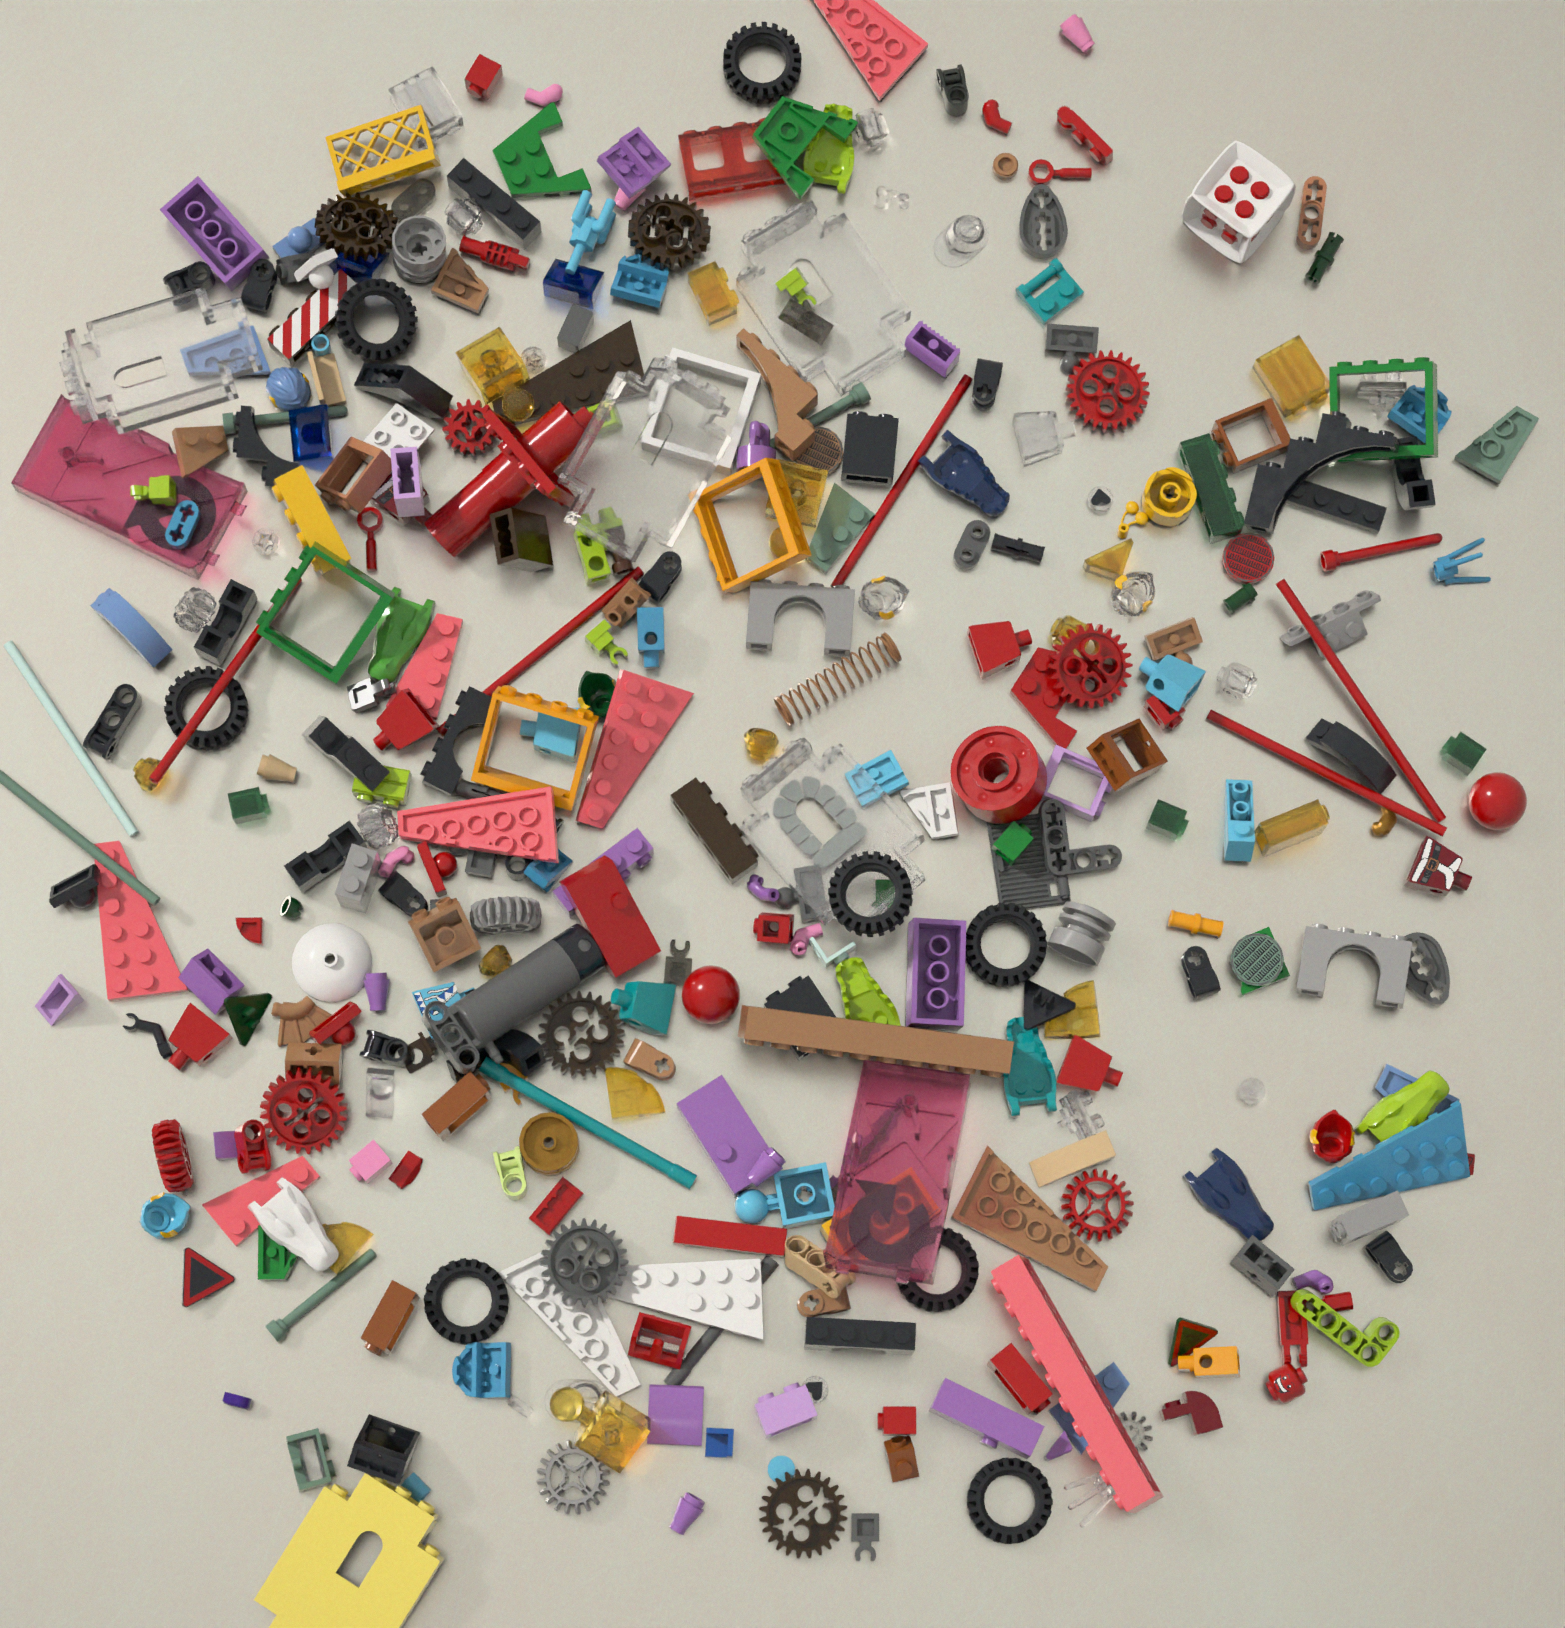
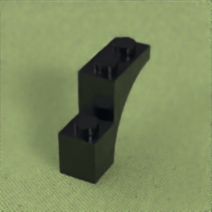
[233,405,301,488]
[302,716,390,791]

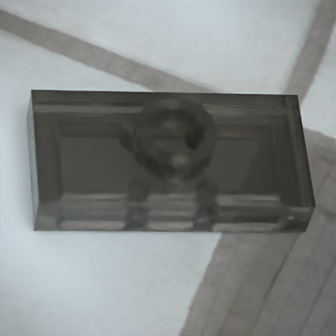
[778,298,834,345]

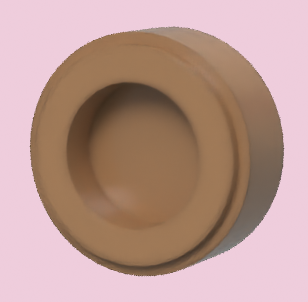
[992,153,1018,180]

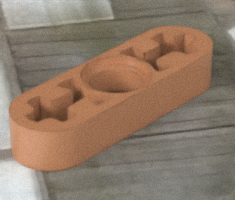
[1296,176,1327,250]

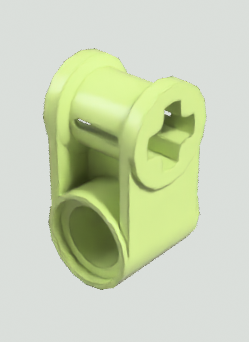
[493,1146,528,1201]

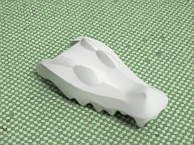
[248,1177,339,1272]

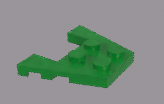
[752,96,858,200]
[492,102,592,198]

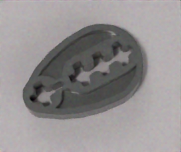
[1019,184,1068,259]
[1404,932,1450,1006]

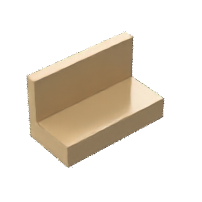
[307,351,347,408]

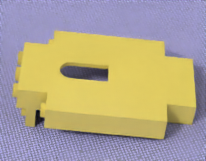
[254,1473,444,1628]

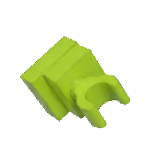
[775,267,817,313]
[130,475,176,506]
[585,619,628,666]

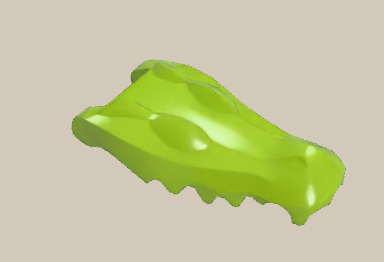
[803,103,855,194]
[835,957,901,1057]
[1355,1070,1450,1142]

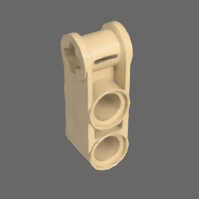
[785,1235,856,1298]

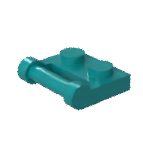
[1015,258,1084,325]

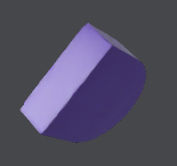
[223,1392,252,1410]

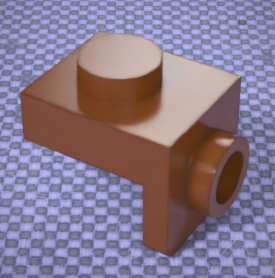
[884,1436,919,1482]

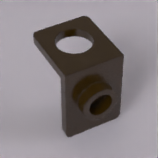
[398,1032,438,1074]

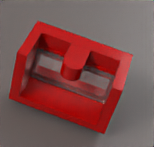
[628,1312,692,1369]

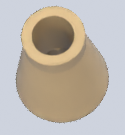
[256,754,297,783]

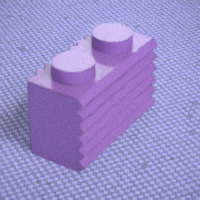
[904,321,960,378]

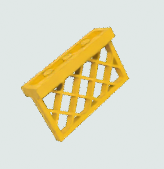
[325,105,441,197]

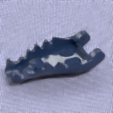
[918,430,1010,516]
[1183,1147,1274,1241]

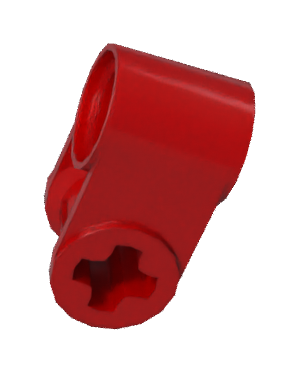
[234,1119,271,1174]

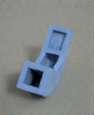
[90,588,173,668]

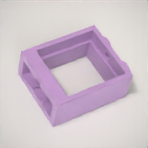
[1041,745,1112,822]

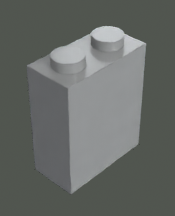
[335,844,382,914]

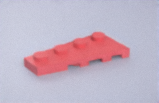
[386,613,463,720]
[202,1156,320,1247]

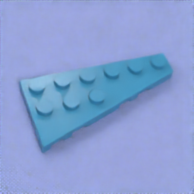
[1308,1100,1470,1210]

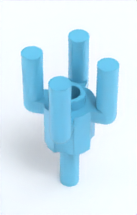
[565,190,616,275]

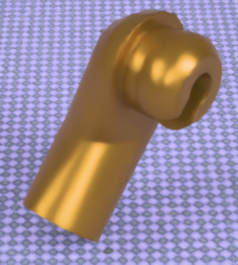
[1372,799,1397,836]

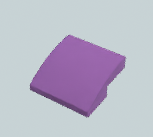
[597,127,671,199]
[647,1384,704,1446]

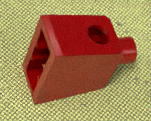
[967,621,1032,679]
[373,688,440,751]
[168,1003,232,1071]
[1056,1035,1123,1091]

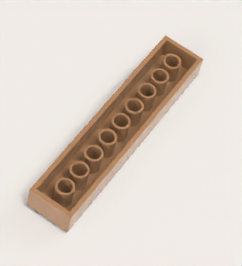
[738,1005,1014,1078]

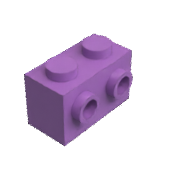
[178,948,245,1015]

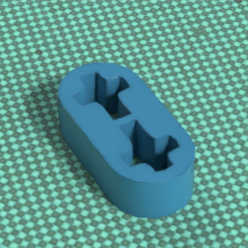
[165,500,200,550]

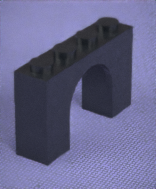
[804,1317,916,1356]

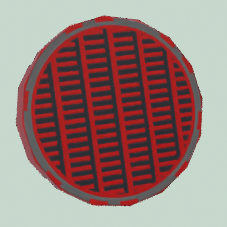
[1222,533,1275,584]

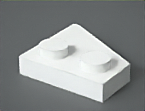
[900,782,959,840]

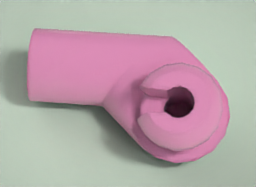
[524,84,563,107]

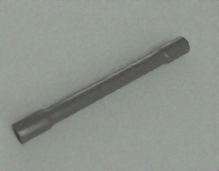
[663,1255,779,1385]

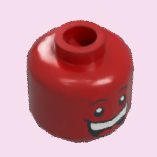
[1265,1363,1308,1404]

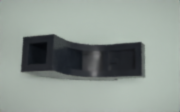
[1391,436,1436,510]
[1306,718,1397,794]
[446,1029,546,1083]

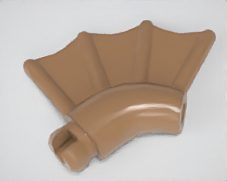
[271,996,332,1047]

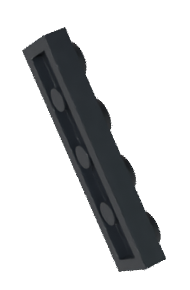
[1287,480,1387,534]

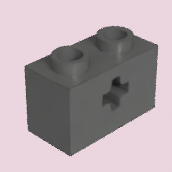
[1230,1235,1295,1297]

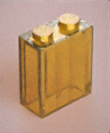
[1252,335,1330,418]
[1255,799,1330,857]

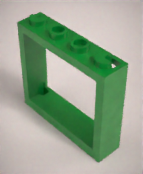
[1329,357,1438,462]
[256,541,395,684]

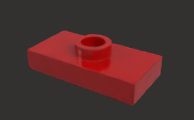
[529,1177,584,1236]

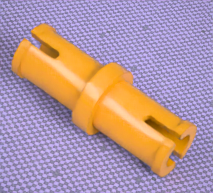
[1168,910,1224,938]

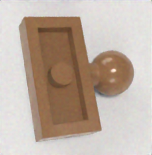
[1144,617,1203,665]

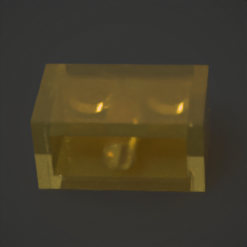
[687,261,739,326]

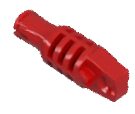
[459,236,530,271]

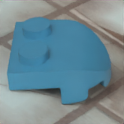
[610,253,669,308]
[1387,385,1452,444]
[452,1342,511,1398]

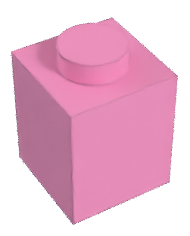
[349,1140,393,1184]

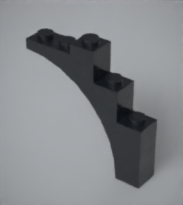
[1244,411,1400,534]

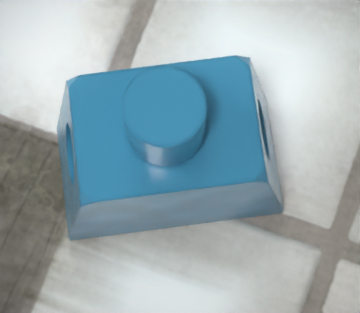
[637,607,665,668]

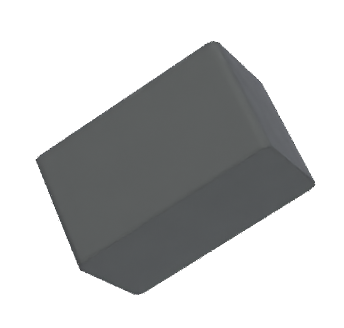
[557,304,594,353]

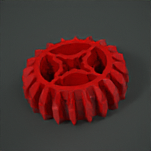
[152,1119,193,1193]
[1061,1169,1134,1242]

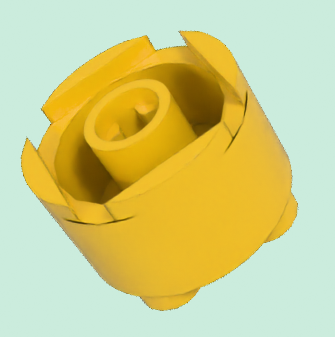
[1142,467,1197,526]

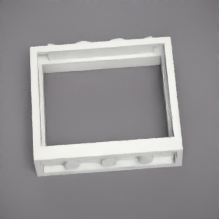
[638,347,761,476]

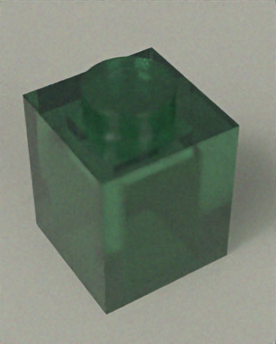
[1442,731,1487,776]
[228,787,270,824]
[1146,799,1189,840]

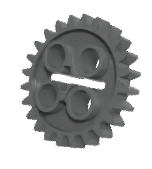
[540,1218,629,1308]

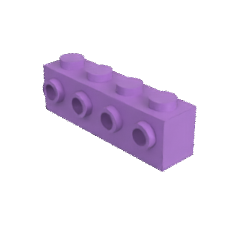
[553,828,654,917]

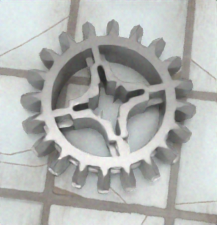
[470,896,542,934]
[536,1440,610,1515]

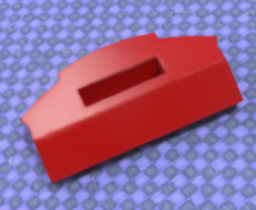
[388,1150,423,1189]

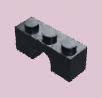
[194,579,258,666]
[284,820,367,893]

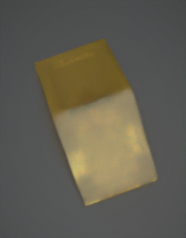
[1083,538,1133,581]

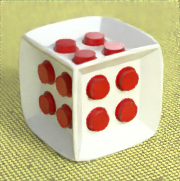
[1182,141,1296,264]

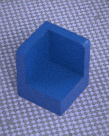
[705,1428,734,1458]

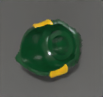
[577,671,616,719]

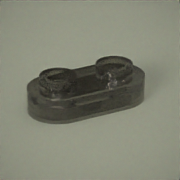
[391,179,436,222]

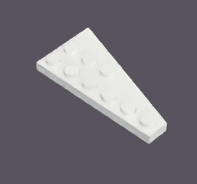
[498,1241,641,1397]
[607,1259,764,1341]

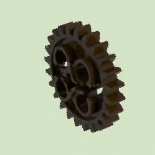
[314,192,398,261]
[628,193,711,270]
[538,991,625,1078]
[759,1469,848,1559]

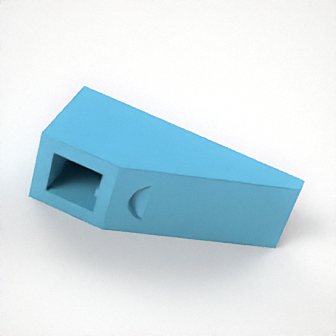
[1224,779,1255,862]

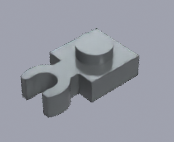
[851,1513,879,1561]

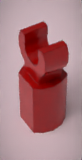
[1306,1291,1353,1312]

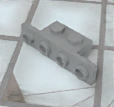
[1281,590,1381,658]

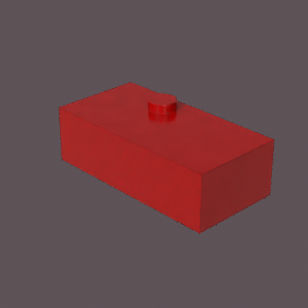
[559,855,661,978]

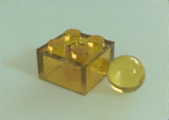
[455,327,535,422]
[765,459,828,558]
[549,1387,651,1473]

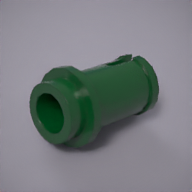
[1223,583,1258,614]

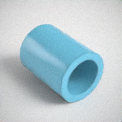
[311,334,332,357]
[401,1472,431,1503]

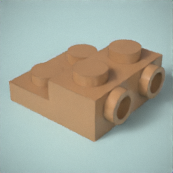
[408,897,482,972]

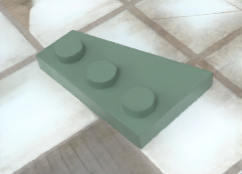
[1454,406,1539,484]
[806,482,875,575]

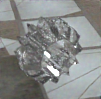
[173,587,217,633]
[357,803,398,849]
[1120,1411,1153,1452]

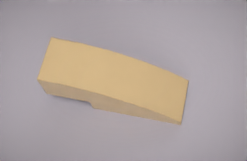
[1029,1130,1116,1188]

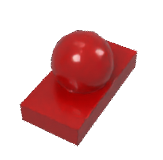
[417,841,457,897]
[309,1001,362,1046]

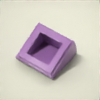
[213,1131,237,1161]
[1044,1431,1073,1461]

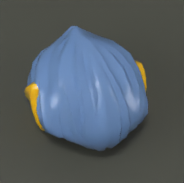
[265,367,311,412]

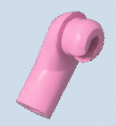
[378,846,414,878]
[790,923,823,956]

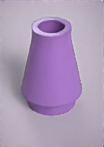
[363,973,390,1011]
[746,1147,786,1187]
[669,1492,705,1535]

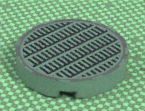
[1230,933,1284,986]

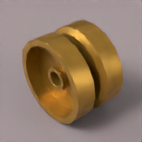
[519,1112,579,1176]

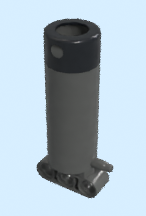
[422,924,605,1074]

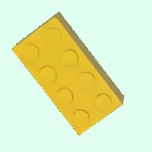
[272,465,352,575]

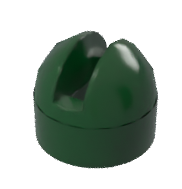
[280,896,303,919]

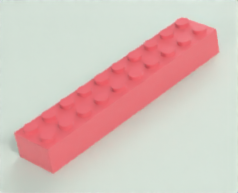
[991,1255,1164,1513]

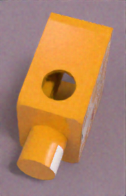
[1178,1346,1240,1378]

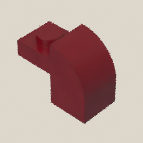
[1159,1391,1223,1436]

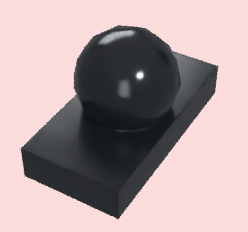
[49,864,100,908]

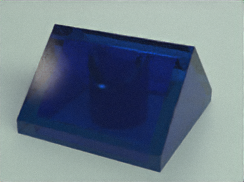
[328,248,389,283]
[543,258,604,309]
[288,404,334,462]

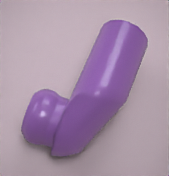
[1292,1270,1334,1294]

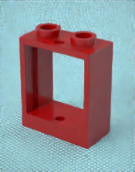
[987,1343,1053,1415]

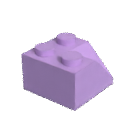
[754,1382,818,1439]

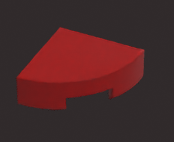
[236,917,263,945]

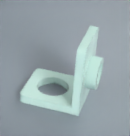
[809,937,856,968]

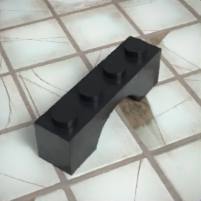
[447,158,542,250]
[420,686,492,796]

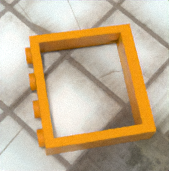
[691,457,812,593]
[471,685,599,811]

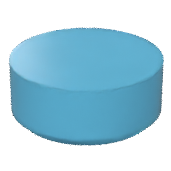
[768,1456,795,1482]

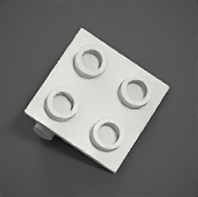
[363,403,435,458]

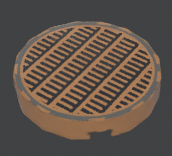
[794,426,843,478]

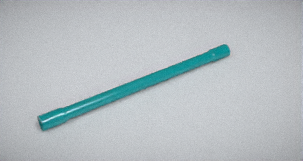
[479,1057,697,1189]

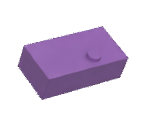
[159,176,270,291]
[906,918,966,1031]
[676,1075,769,1198]
[929,1378,1045,1459]

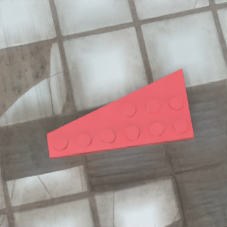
[813,0,928,101]
[397,786,559,863]
[94,841,189,1001]

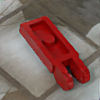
[1057,105,1113,166]
[1277,1290,1309,1367]

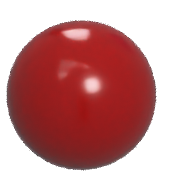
[1468,772,1527,830]
[682,965,740,1024]

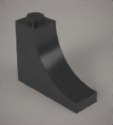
[354,363,453,419]

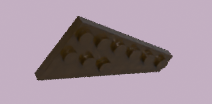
[492,320,649,425]

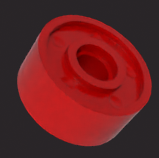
[950,726,1047,824]

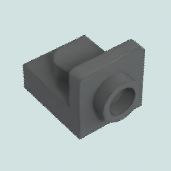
[276,252,315,285]

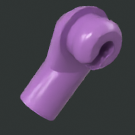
[747,874,779,902]

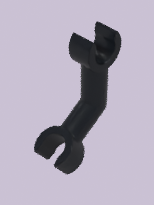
[123,1013,173,1059]

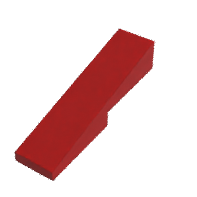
[673,1216,787,1257]

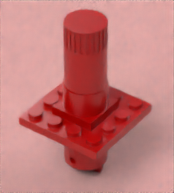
[424,401,601,557]

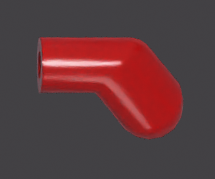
[982,99,1012,134]

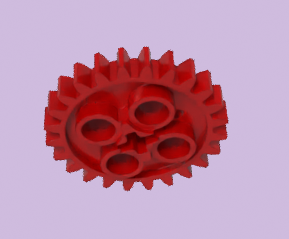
[1065,350,1150,433]
[1047,623,1133,708]
[260,1067,348,1154]

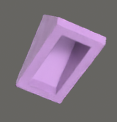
[35,974,84,1026]

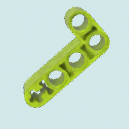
[1291,1289,1400,1367]

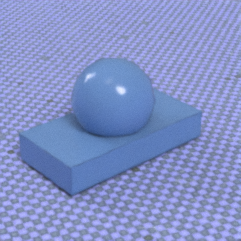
[272,218,325,258]

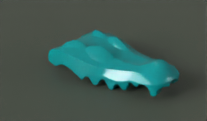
[1003,1017,1057,1117]

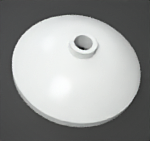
[292,923,372,1003]

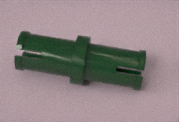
[1305,232,1344,284]

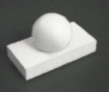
[294,248,338,289]

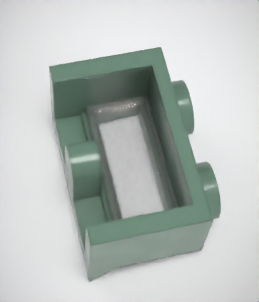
[286,1428,335,1492]

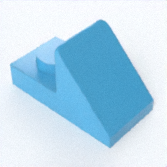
[524,849,573,892]

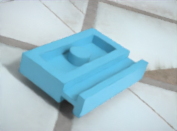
[845,750,909,809]

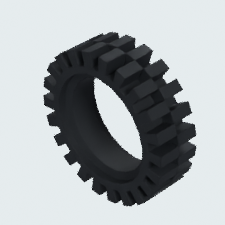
[723,22,802,104]
[335,279,418,360]
[164,666,249,751]
[828,851,913,937]
[966,902,1047,987]
[894,1226,979,1312]
[424,1258,509,1345]
[967,1457,1053,1544]

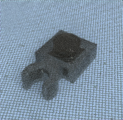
[663,939,692,986]

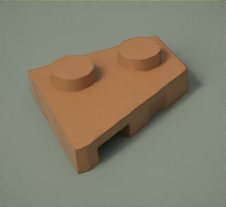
[431,248,489,313]
[172,425,229,478]

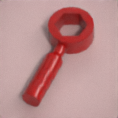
[1028,159,1092,186]
[357,507,384,572]

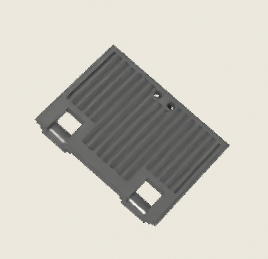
[987,811,1071,909]

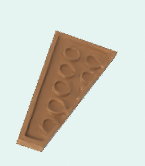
[951,1145,1108,1292]

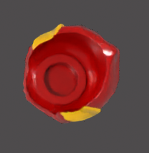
[1310,1110,1355,1163]

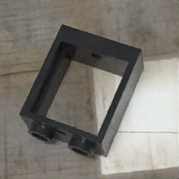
[347,1414,420,1485]

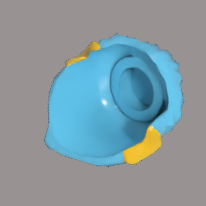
[139,1192,190,1239]

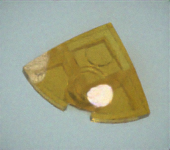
[1045,980,1101,1039]
[605,1067,665,1119]
[322,1222,374,1275]

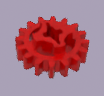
[442,399,497,456]

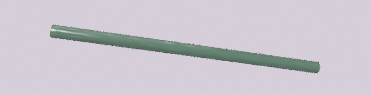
[0,770,161,906]

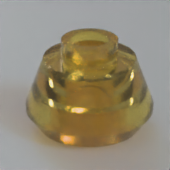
[743,728,779,760]
[133,757,167,791]
[479,945,512,978]

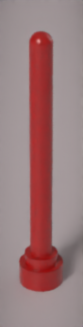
[1320,533,1443,572]

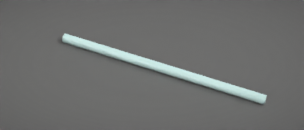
[4,640,139,837]

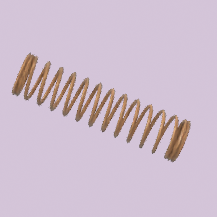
[774,632,902,726]

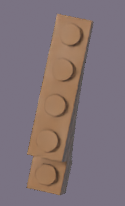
[736,328,818,461]

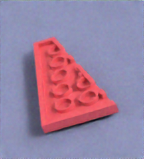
[575,670,694,829]

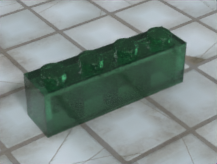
[1177,433,1245,544]

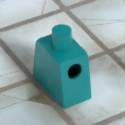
[611,981,676,1036]

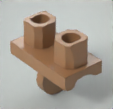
[602,578,651,628]

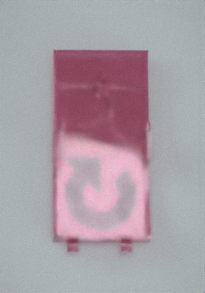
[11,394,248,581]
[823,1060,971,1285]

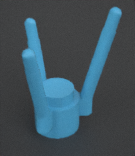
[1433,538,1491,585]

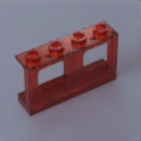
[678,118,787,201]

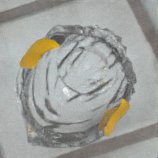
[1111,571,1156,617]
[858,576,909,620]

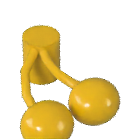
[1117,501,1148,539]

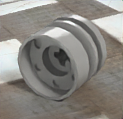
[392,215,446,283]
[1047,901,1116,966]

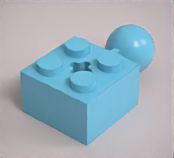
[735,1162,836,1229]

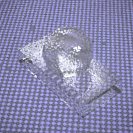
[366,1068,395,1119]

